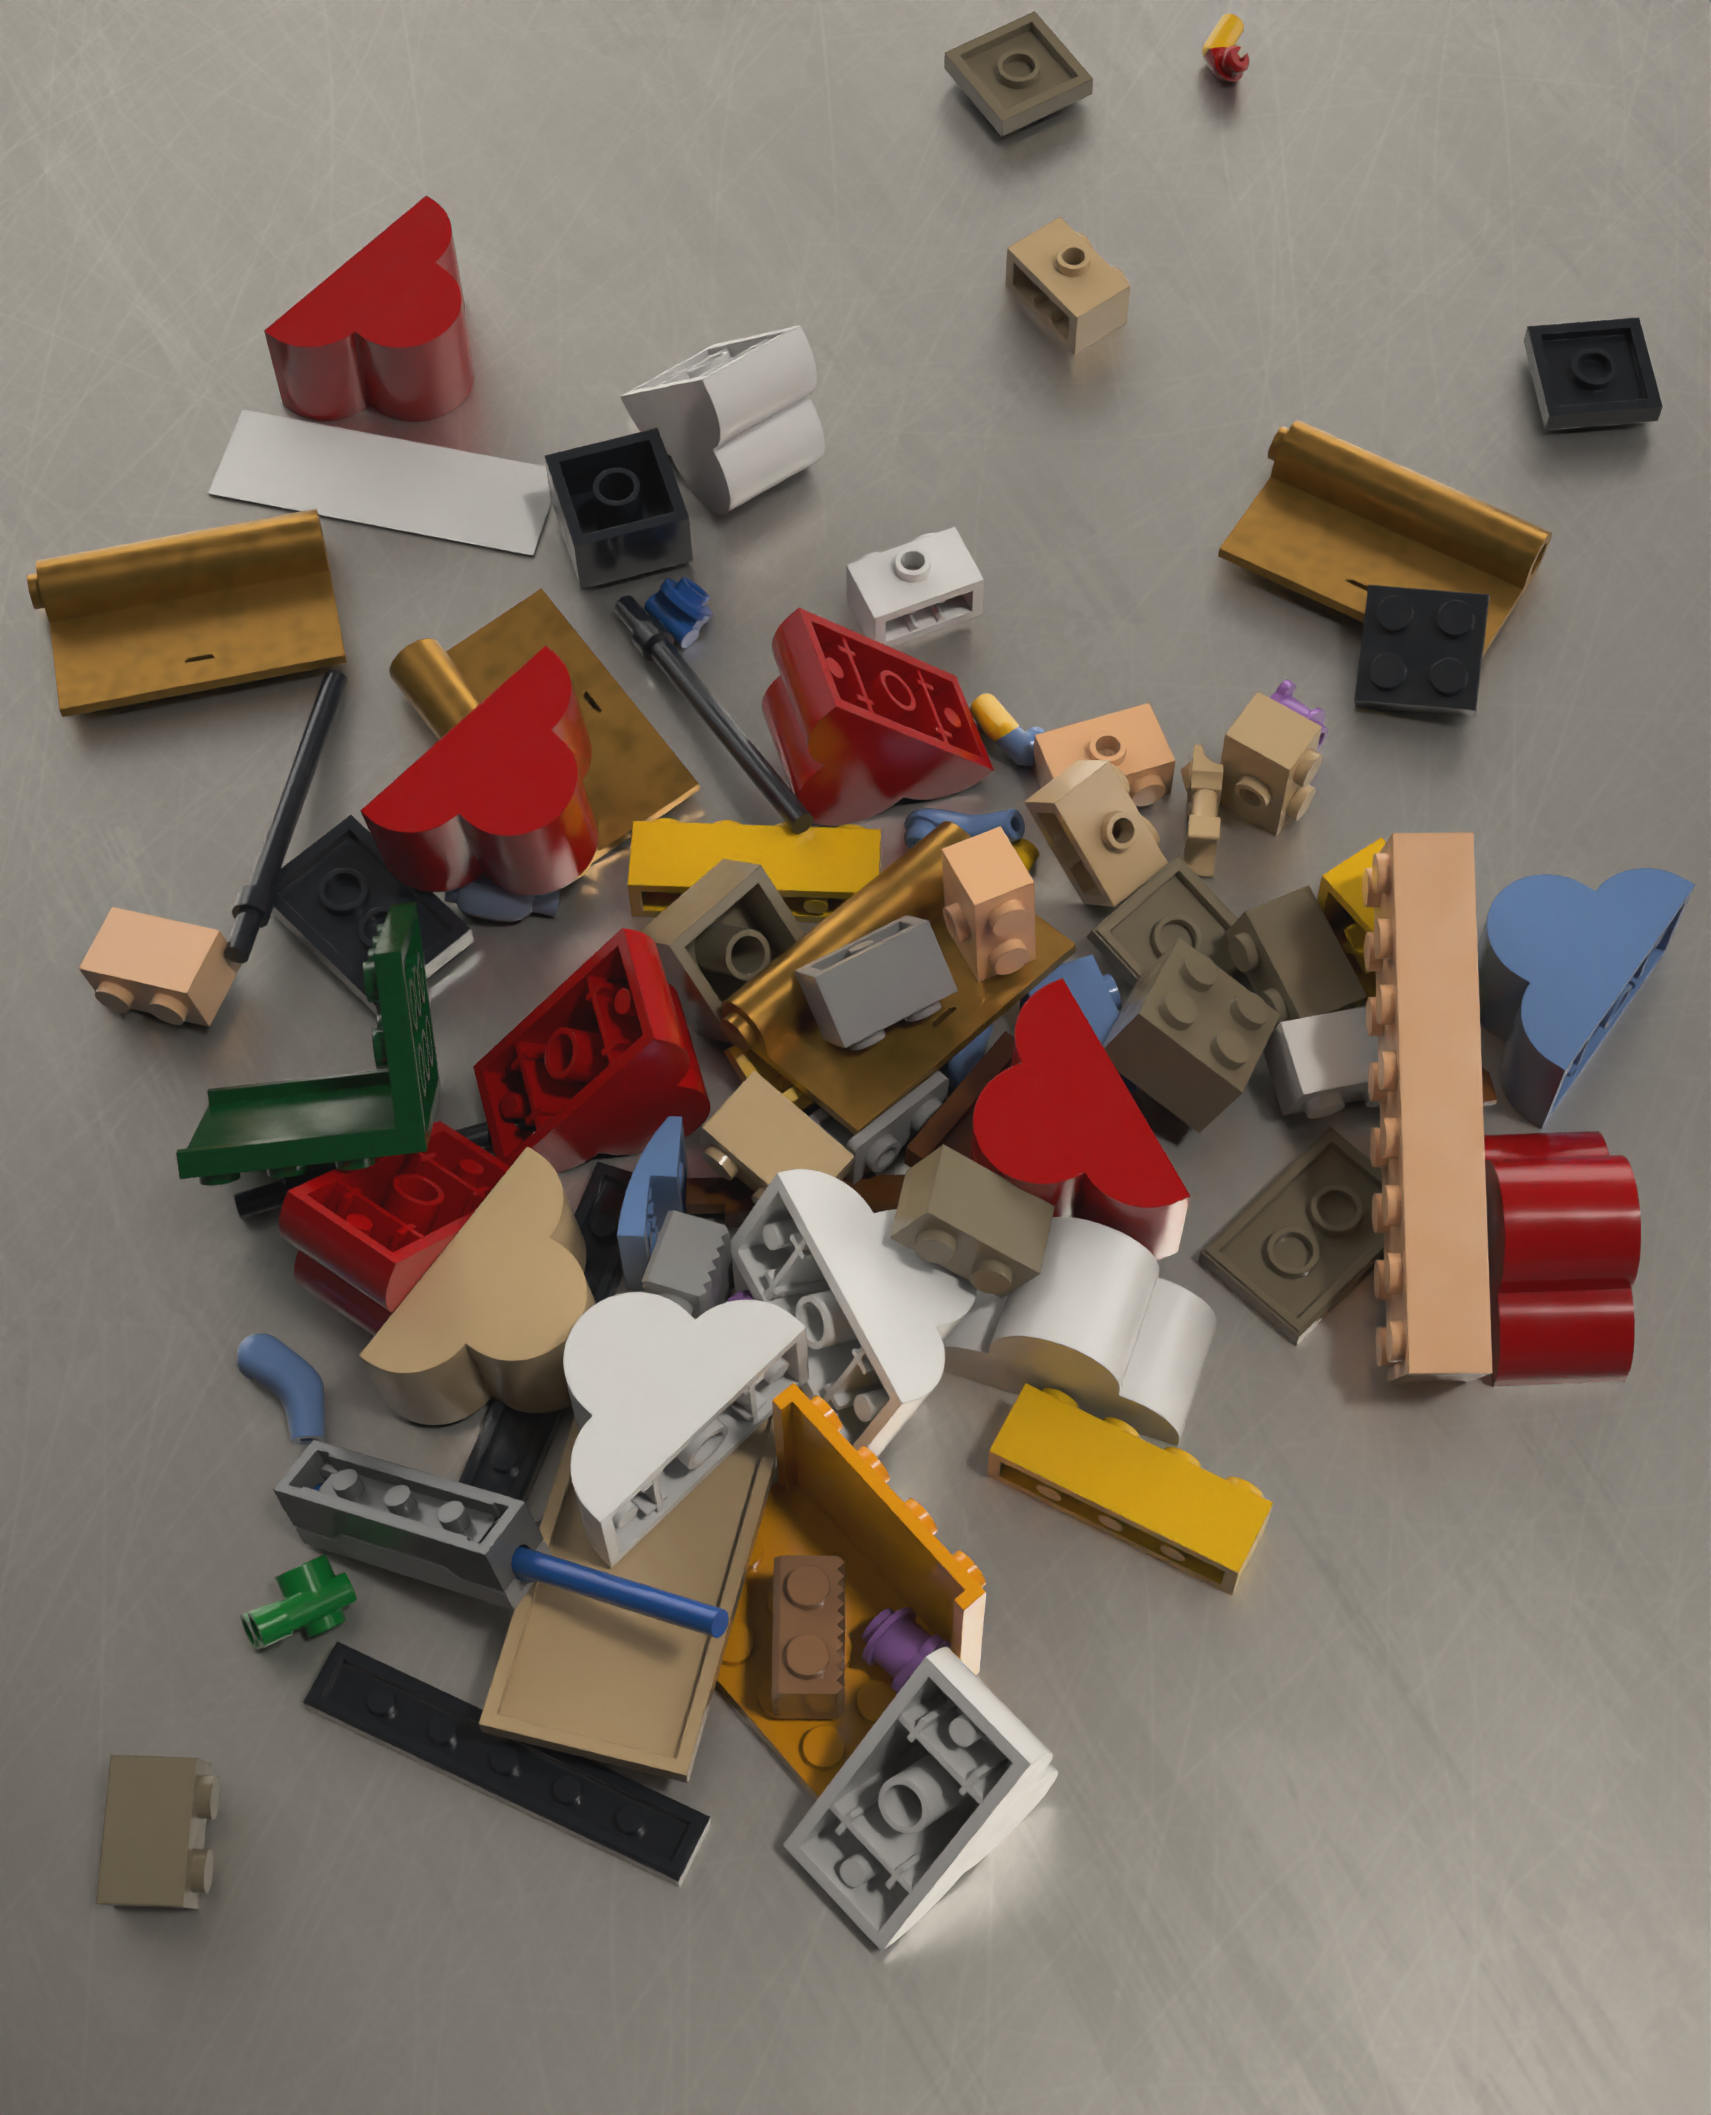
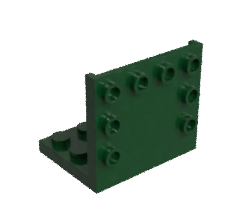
[176,902,441,1186]

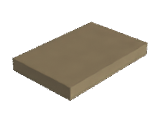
[1198,1127,1384,1346]

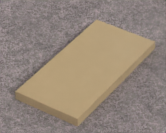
[479,1414,777,1783]

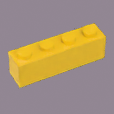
[627,818,881,923]
[987,1383,1273,1595]

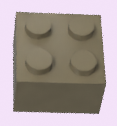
[640,859,806,1044]
[1102,937,1281,1133]

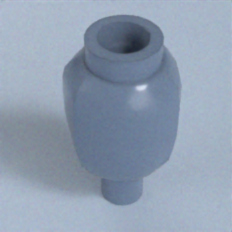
[445,874,561,922]

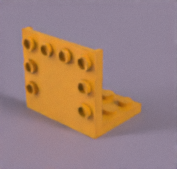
[716,1383,986,1801]

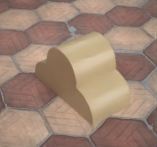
[359,1147,596,1425]

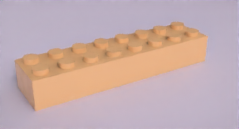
[1362,832,1492,1383]

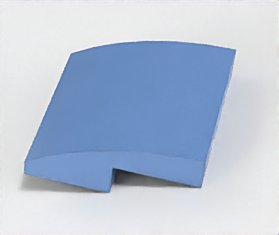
[617,1116,689,1291]

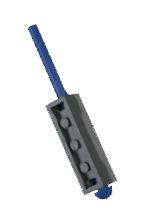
[273,1439,729,1638]

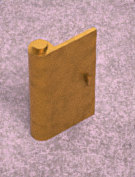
[1218,420,1552,656]
[27,508,347,717]
[389,588,701,880]
[721,821,1076,1135]

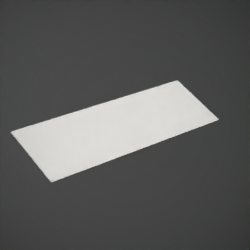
[208,409,552,556]

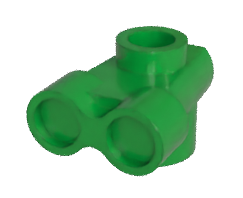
[240,1554,357,1650]

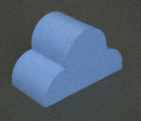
[1478,868,1695,1129]

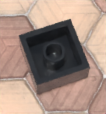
[545,428,693,589]

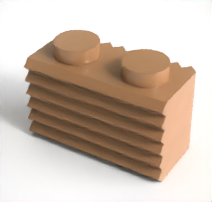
[771,1555,845,1719]

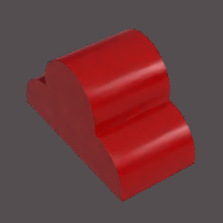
[264,195,474,422]
[761,607,994,826]
[360,645,598,895]
[473,928,711,1173]
[970,978,1191,1260]
[278,1121,510,1336]
[1484,1131,1641,1387]

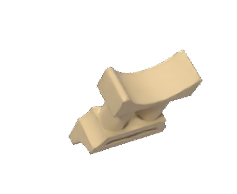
[1180,744,1224,878]

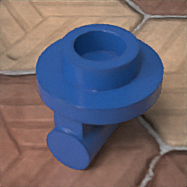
[644,577,713,648]

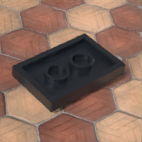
[272,815,474,1015]

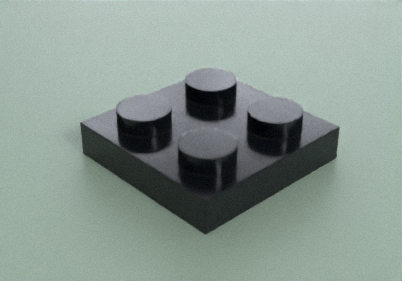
[1524,317,1663,430]
[1354,585,1489,717]

